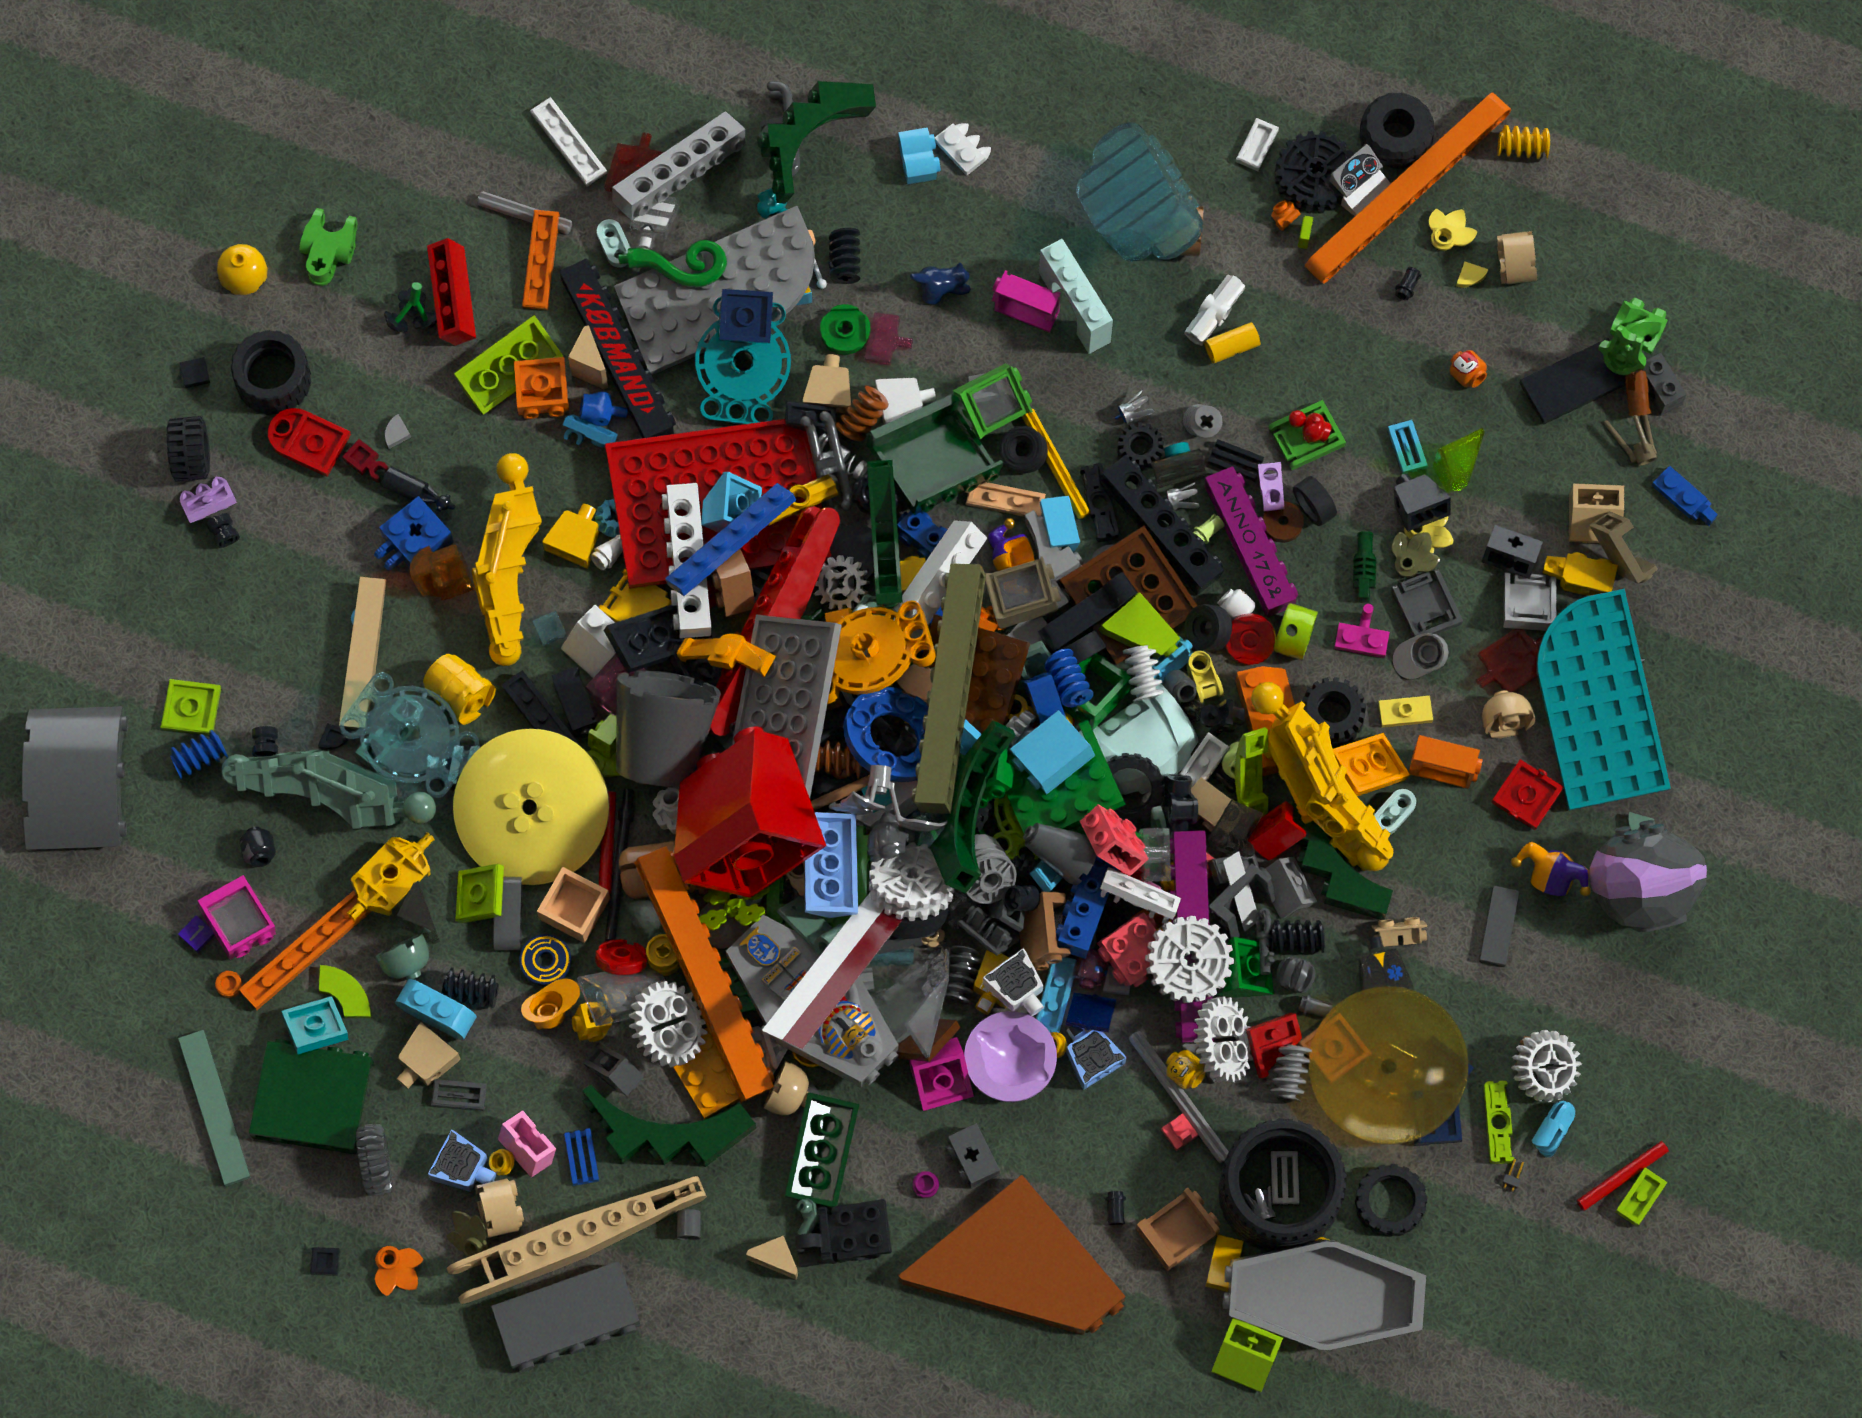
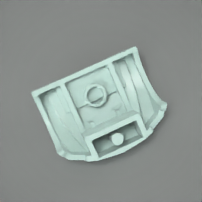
[1079,684,1198,795]

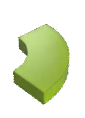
[319,965,371,1018]

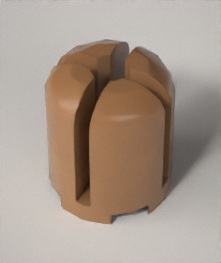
[619,841,681,899]

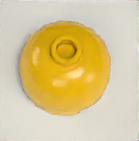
[217,244,268,295]

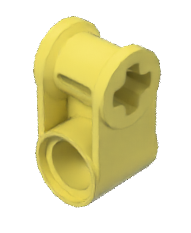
[1187,651,1224,704]

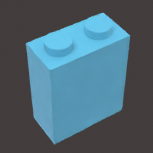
[1010,710,1095,795]

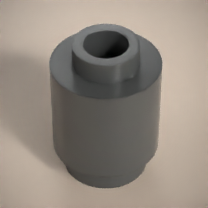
[1163,670,1196,702]

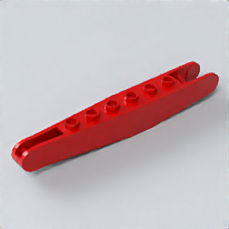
[709,506,840,736]

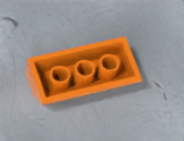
[1235,666,1295,776]

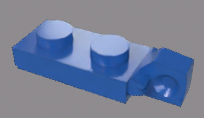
[1652,466,1718,526]

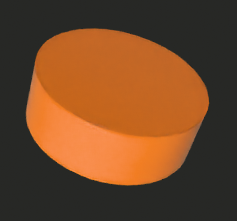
[215,971,243,998]

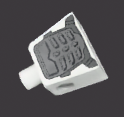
[983,948,1044,1016]

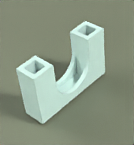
[1039,239,1113,354]

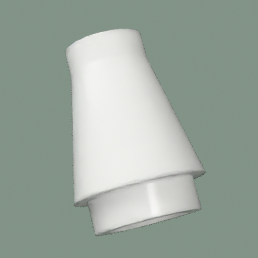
[591,534,623,570]

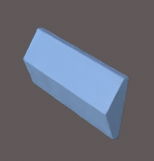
[804,812,858,918]

